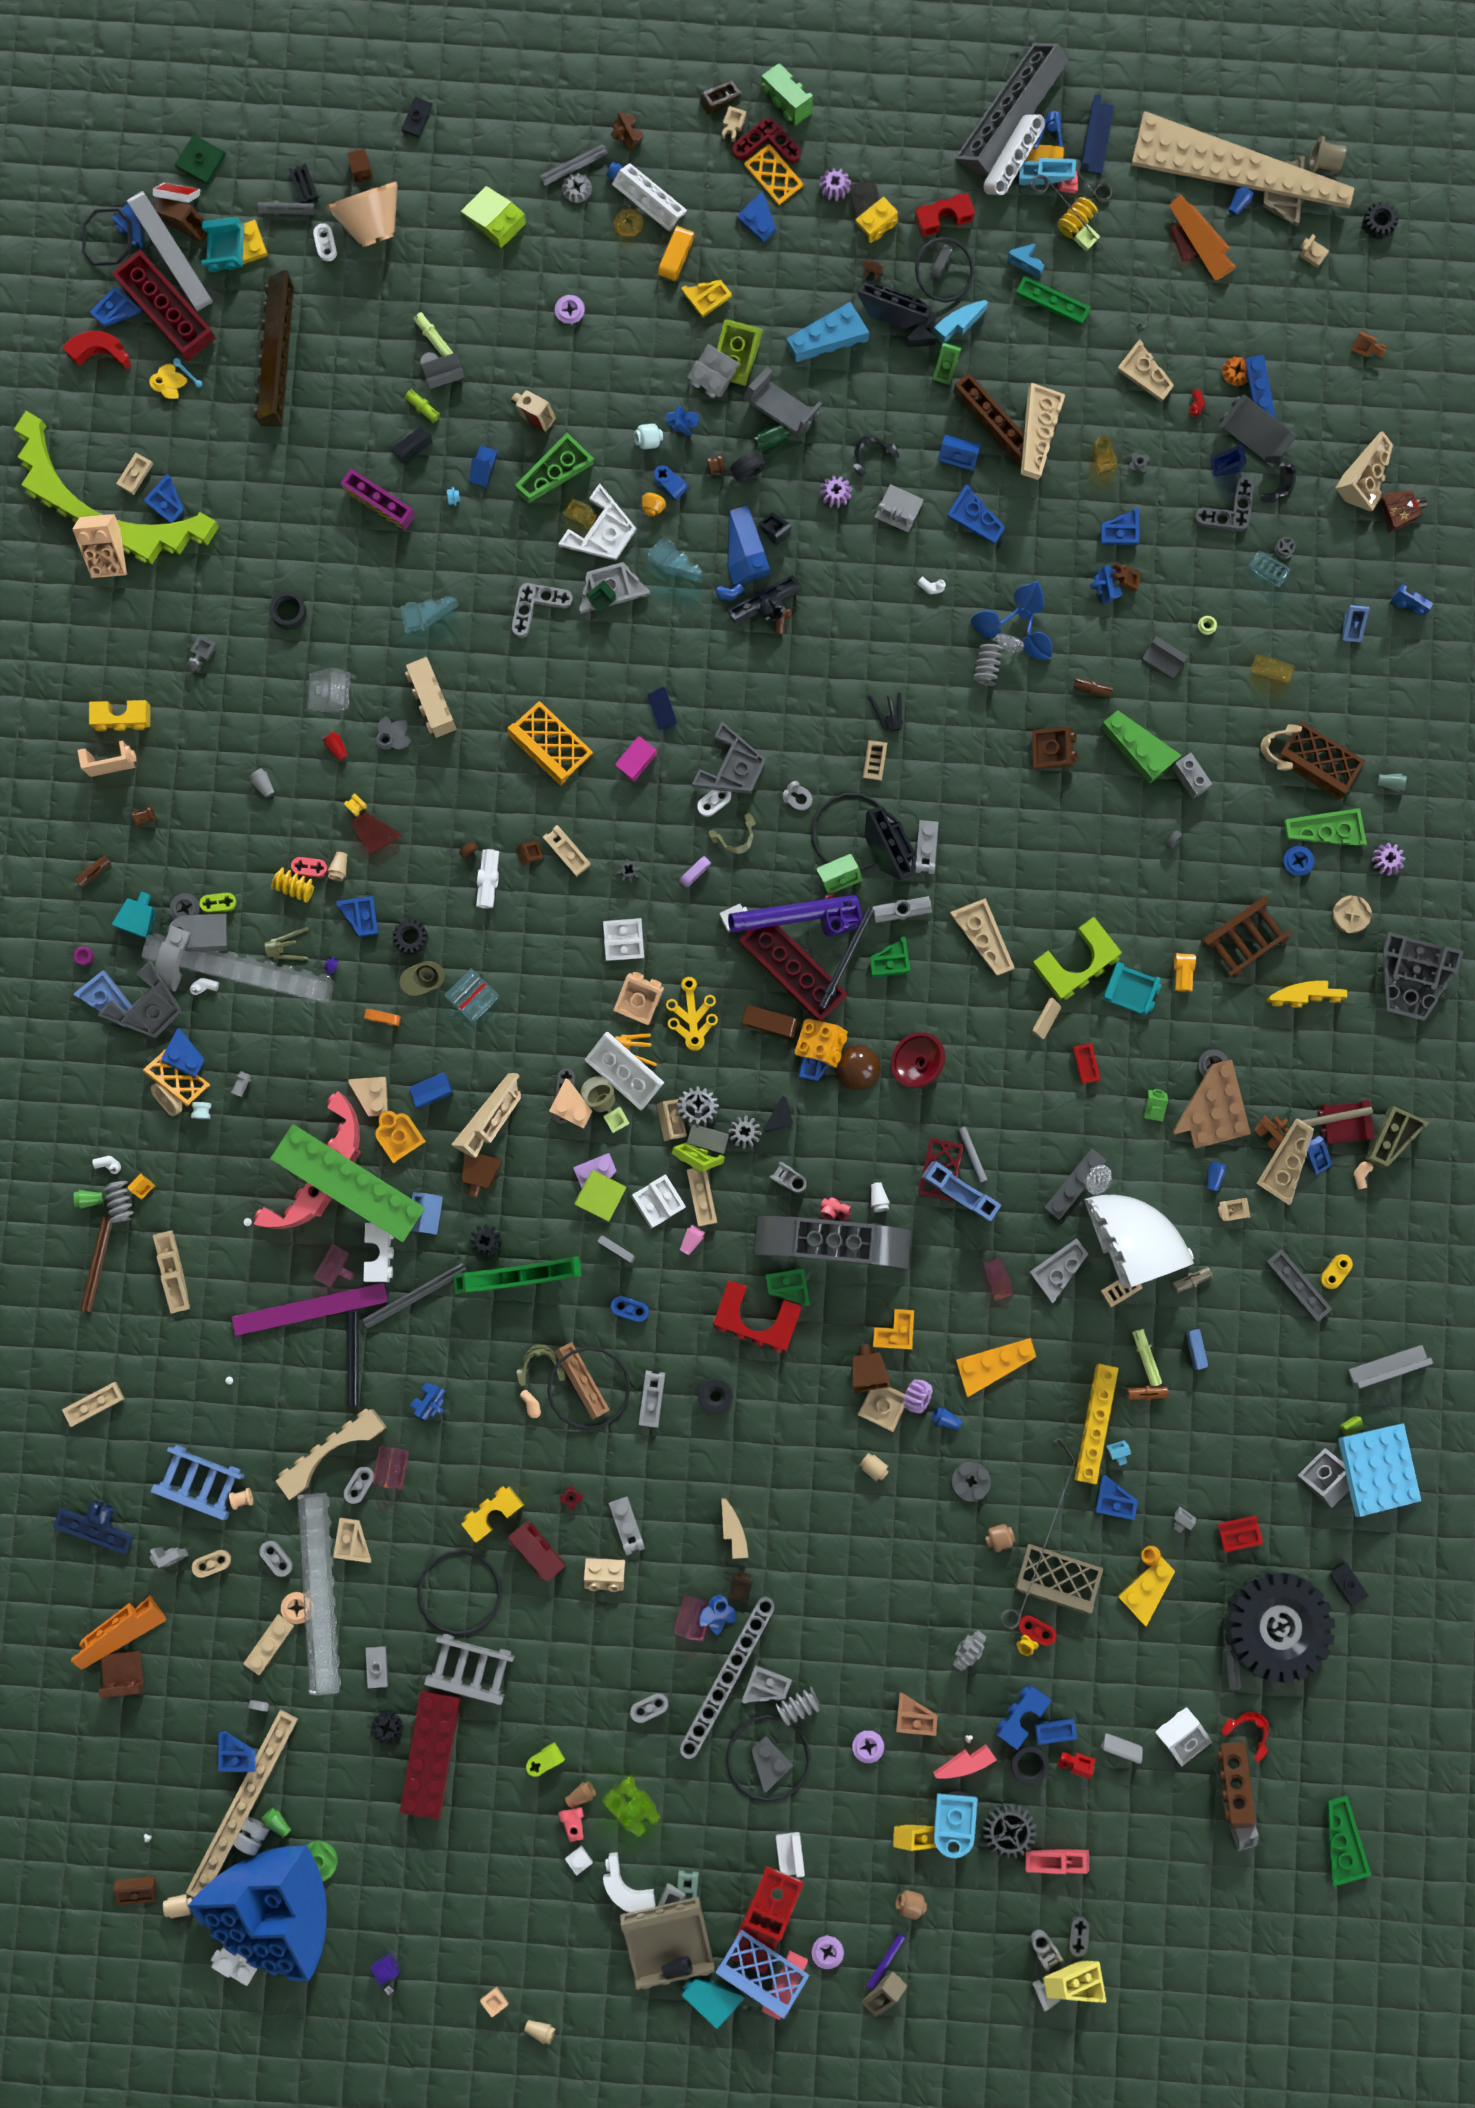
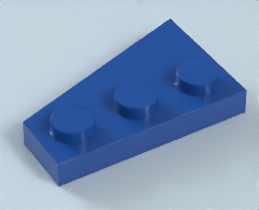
[947,484,1005,545]

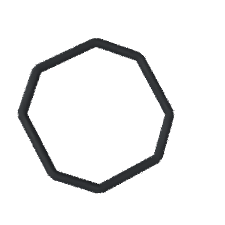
[82,208,132,266]

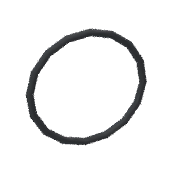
[915,237,974,303]

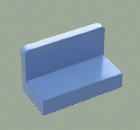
[411,1192,443,1234]

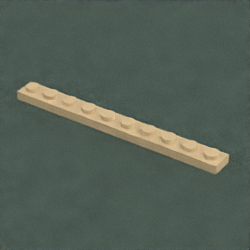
[186,1710,298,1897]

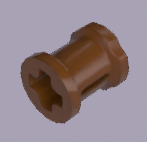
[132,805,156,827]

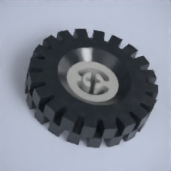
[1224,1572,1335,1683]

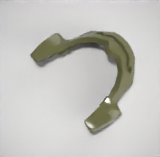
[708,813,756,854]
[517,1345,566,1387]

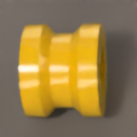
[343,793,367,817]

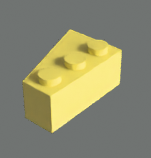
[1043,1961,1106,2003]

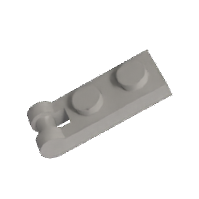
[915,820,938,874]
[639,1370,665,1427]
[609,1496,645,1555]

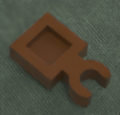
[1110,563,1141,592]

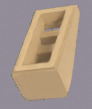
[863,740,887,781]
[1100,1280,1143,1308]

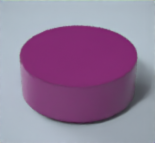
[73,946,94,966]

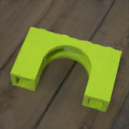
[1031,917,1122,1001]

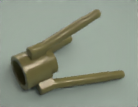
[265,927,309,960]

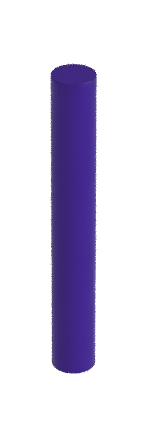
[867,1933,905,1990]

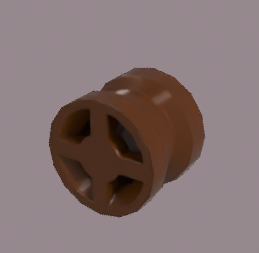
[706,454,726,476]

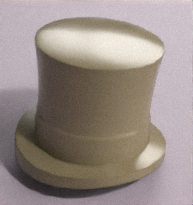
[1308,136,1346,174]

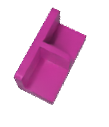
[616,737,657,783]

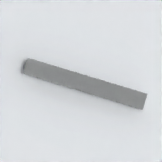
[958,1127,987,1183]

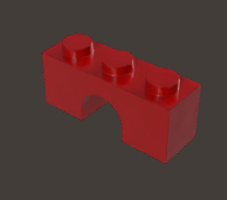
[914,193,975,238]

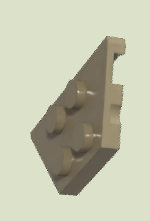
[1262,156,1305,226]

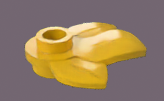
[149,364,187,399]

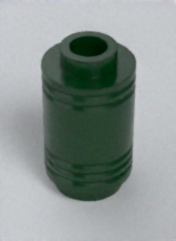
[754,424,790,451]

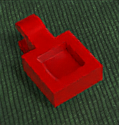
[1057,1752,1095,1779]

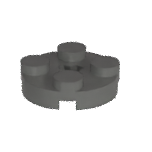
[951,1462,991,1501]

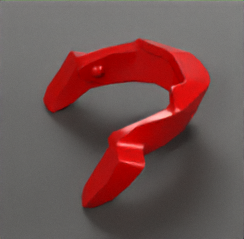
[1221,1712,1269,1762]

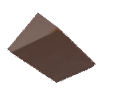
[113,1876,157,1906]

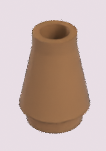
[565,1781,596,1808]

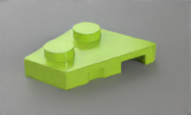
[672,1143,725,1172]

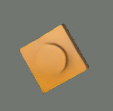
[127,1173,155,1200]

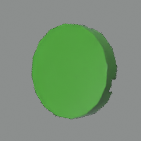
[306,1841,338,1882]

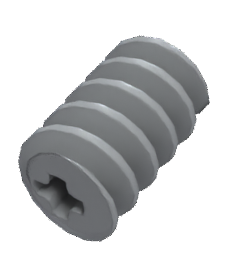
[973,644,1003,686]
[104,1181,134,1223]
[776,1687,820,1726]

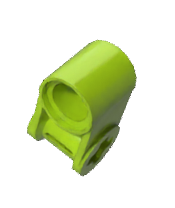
[526,1742,565,1777]

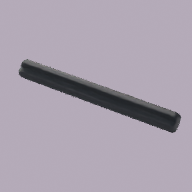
[348,1310,359,1407]

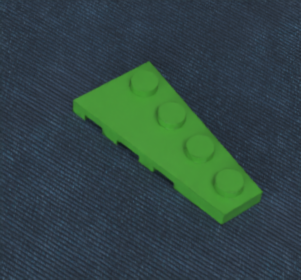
[1284,808,1367,846]

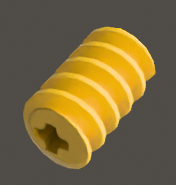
[1057,197,1098,239]
[271,867,314,903]

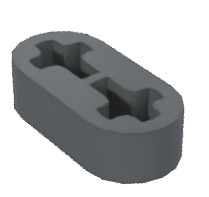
[930,244,954,280]
[1068,1916,1090,1957]

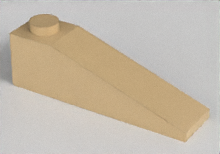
[1335,431,1393,511]

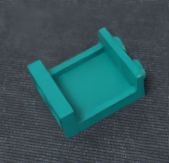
[201,217,244,272]
[1102,962,1162,1016]

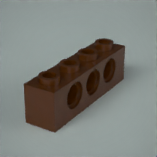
[1217,1742,1256,1829]

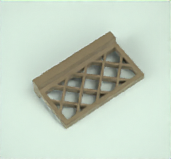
[1014,1544,1103,1615]

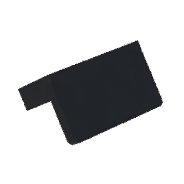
[392,426,433,464]

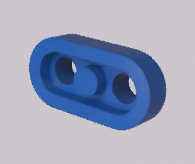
[611,1296,649,1322]

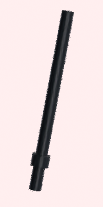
[818,907,874,1010]

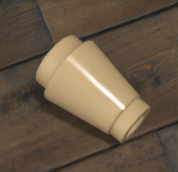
[327,852,347,881]
[524,2020,556,2045]

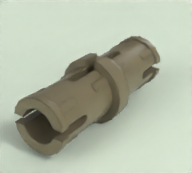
[1172,1266,1213,1294]

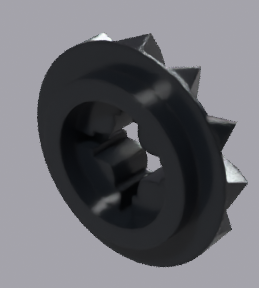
[371,1712,403,1744]

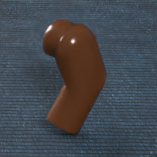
[775,607,791,634]

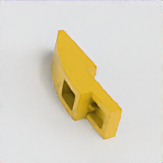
[1266,981,1347,1008]

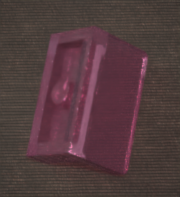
[373,1446,409,1489]
[674,1595,709,1642]

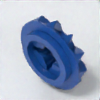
[1283,846,1314,876]

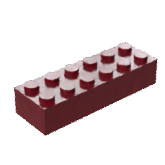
[112,250,216,362]
[739,926,848,1022]
[400,1689,462,1820]

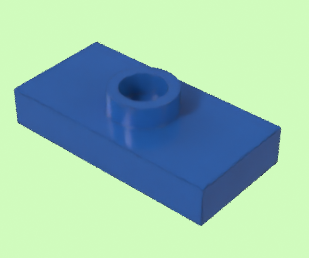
[1034,1719,1077,1745]

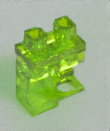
[602,1774,660,1837]

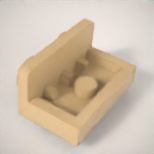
[584,1558,625,1592]

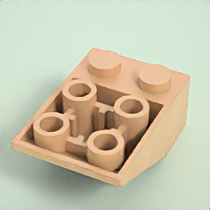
[72,514,127,578]

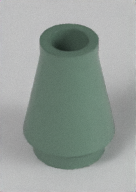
[1378,773,1407,792]

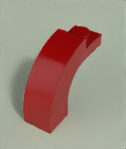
[62,331,132,370]

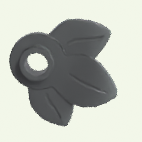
[376,716,411,750]

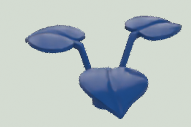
[970,581,1052,659]

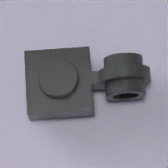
[187,635,217,672]

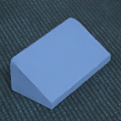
[1186,1329,1208,1370]

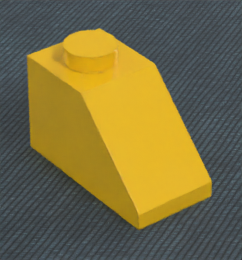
[893,1825,937,1851]

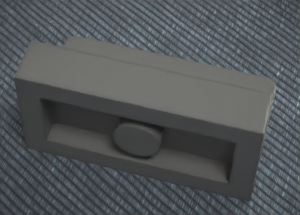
[422,353,465,389]
[1142,636,1188,679]

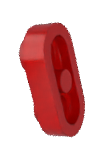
[1018,1615,1056,1646]

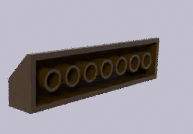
[255,270,294,427]

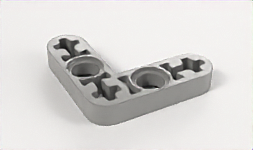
[512,583,573,638]

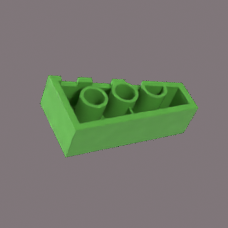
[515,433,594,504]
[1100,710,1182,784]

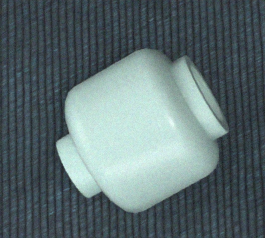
[634,423,663,449]

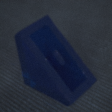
[1210,444,1247,476]

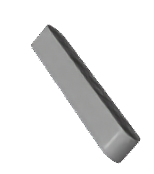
[127,191,213,312]

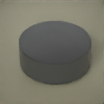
[1165,830,1183,849]

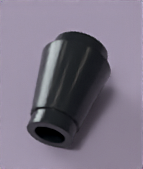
[661,1955,693,1978]

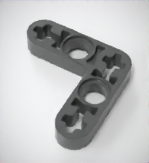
[1194,477,1254,532]

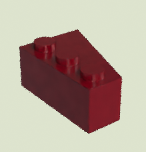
[508,1520,566,1582]

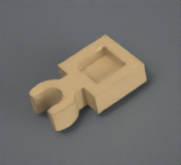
[722,106,747,142]

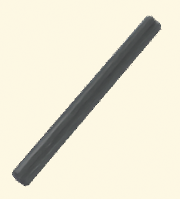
[363,1263,467,1328]

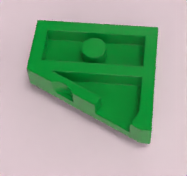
[766,1269,810,1306]

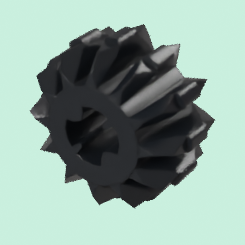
[469,1224,502,1258]

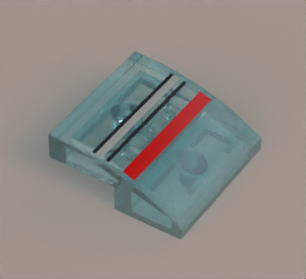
[444,968,500,1023]

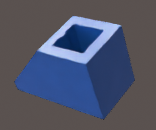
[112,204,145,250]

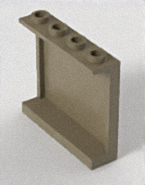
[620,1897,715,1990]

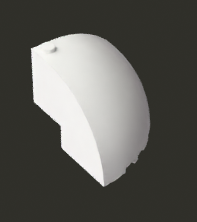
[1084,1195,1194,1289]

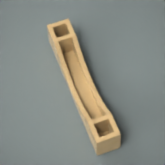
[276,1408,387,1500]

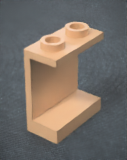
[78,741,136,777]

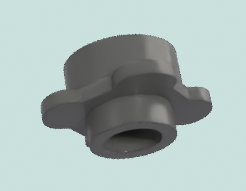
[1129,452,1150,473]

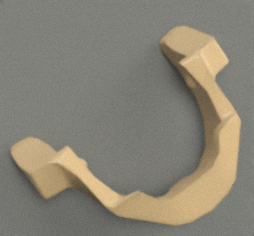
[1261,725,1302,771]

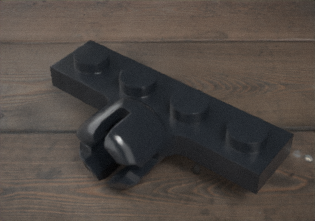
[727,575,802,625]

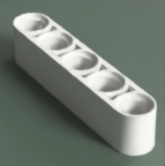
[984,115,1045,195]

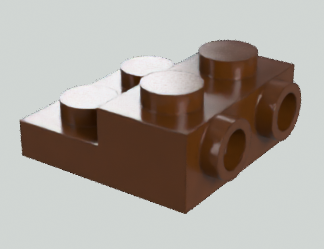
[1032,726,1078,769]

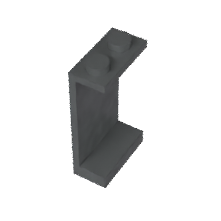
[744,367,822,436]
[1219,395,1297,467]

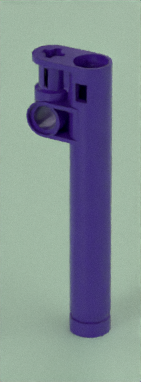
[728,895,862,937]

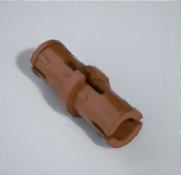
[1127,1386,1168,1401]

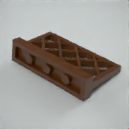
[1277,721,1365,800]

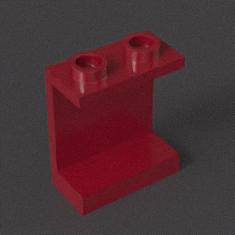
[1318,1100,1375,1144]

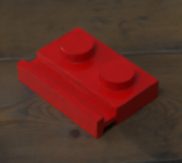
[1217,1515,1263,1552]

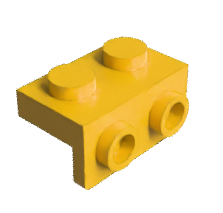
[855,197,898,243]

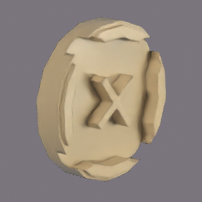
[1333,895,1371,934]

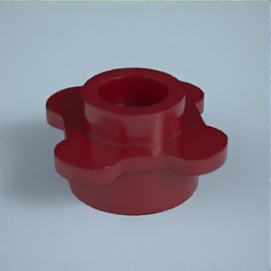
[560,1486,583,1510]

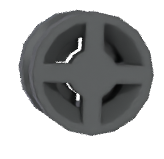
[1274,537,1296,560]

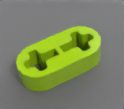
[199,893,237,914]

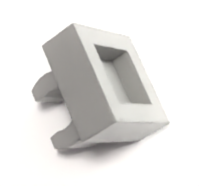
[1174,1507,1196,1533]

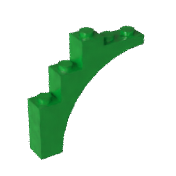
[453,1256,581,1294]

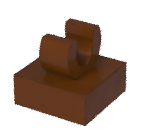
[863,259,885,281]

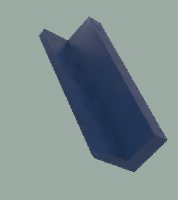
[1080,94,1114,175]

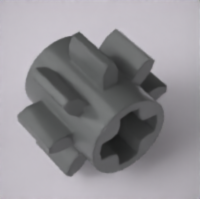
[617,859,641,883]

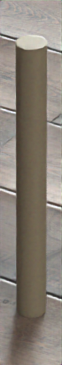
[1301,1107,1373,1127]

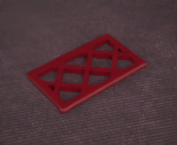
[918,1138,964,1202]

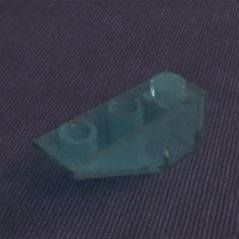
[647,537,703,582]
[401,596,459,633]

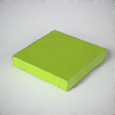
[574,1170,627,1221]

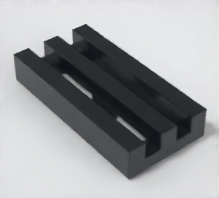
[289,163,319,203]

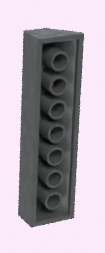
[954,43,1069,175]

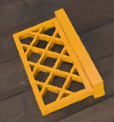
[507,701,593,786]

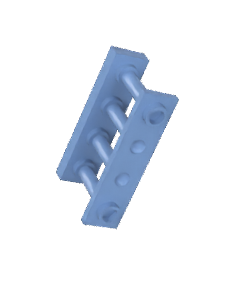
[151,1445,245,1520]

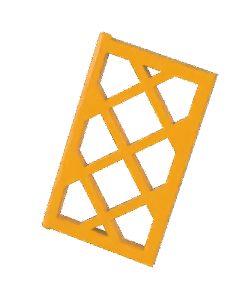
[744,144,804,205]
[143,1049,210,1107]

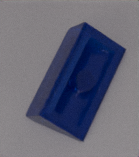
[647,686,677,730]

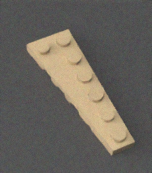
[1021,383,1065,480]

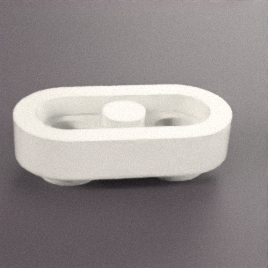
[313,224,337,262]
[698,790,731,817]

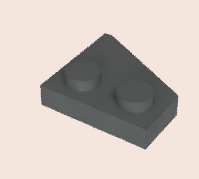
[752,1736,793,1793]

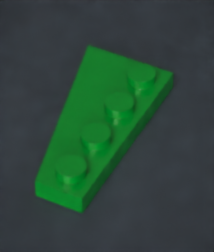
[1327,1796,1372,1887]

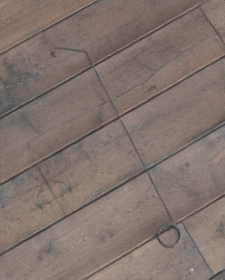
[1002,51,1112,202]
[1031,174,1151,328]
[1001,1438,1076,1629]

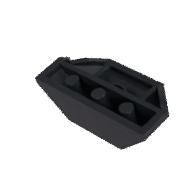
[857,282,932,329]
[864,806,916,880]

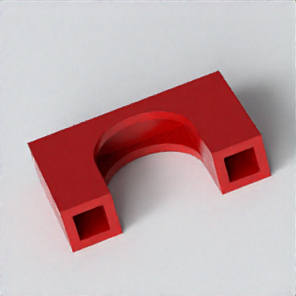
[713,1280,802,1353]

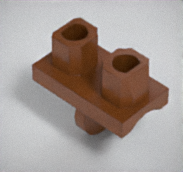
[1255,1115,1289,1151]

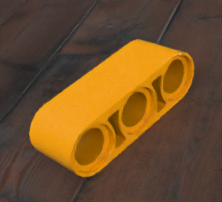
[658,226,695,281]

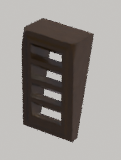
[700,80,741,115]

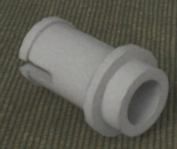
[231,1071,251,1097]

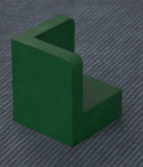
[586,580,617,613]

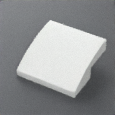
[603,918,644,961]
[631,1174,686,1229]

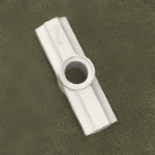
[476,849,499,909]

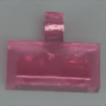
[314,1244,355,1288]

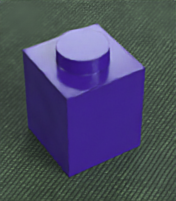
[370,1953,401,1985]

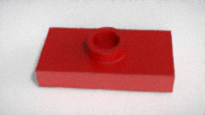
[1073,1043,1101,1085]

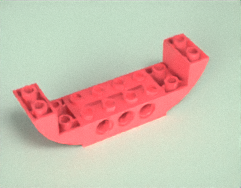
[254,1091,361,1229]

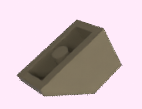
[861,1972,907,2017]

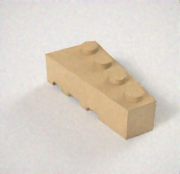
[405,657,457,738]

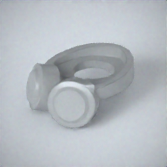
[783,781,812,811]

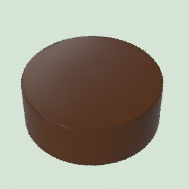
[459,842,478,859]

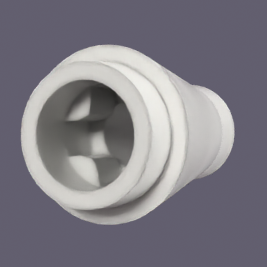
[871,1183,890,1212]

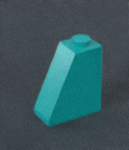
[682,1976,744,2029]

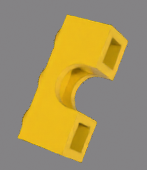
[89,700,150,731]
[462,1486,524,1543]

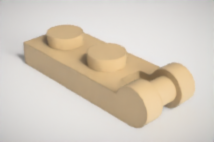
[543,825,591,877]

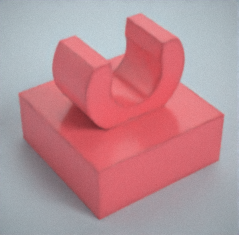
[1058,171,1078,193]

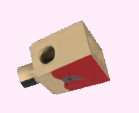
[511,391,556,433]

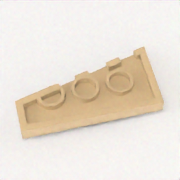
[950,898,1014,976]
[1257,1119,1314,1205]

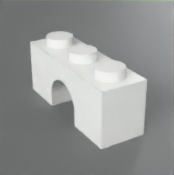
[364,1223,394,1282]

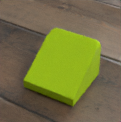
[1340,1416,1363,1436]

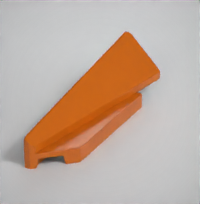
[1170,195,1236,281]
[71,1596,166,1670]

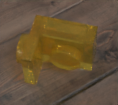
[563,499,597,530]

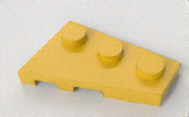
[1118,1557,1175,1626]

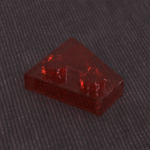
[351,812,402,855]

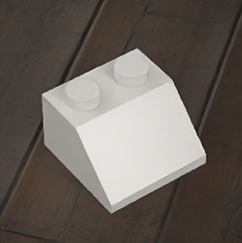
[1156,1707,1212,1767]

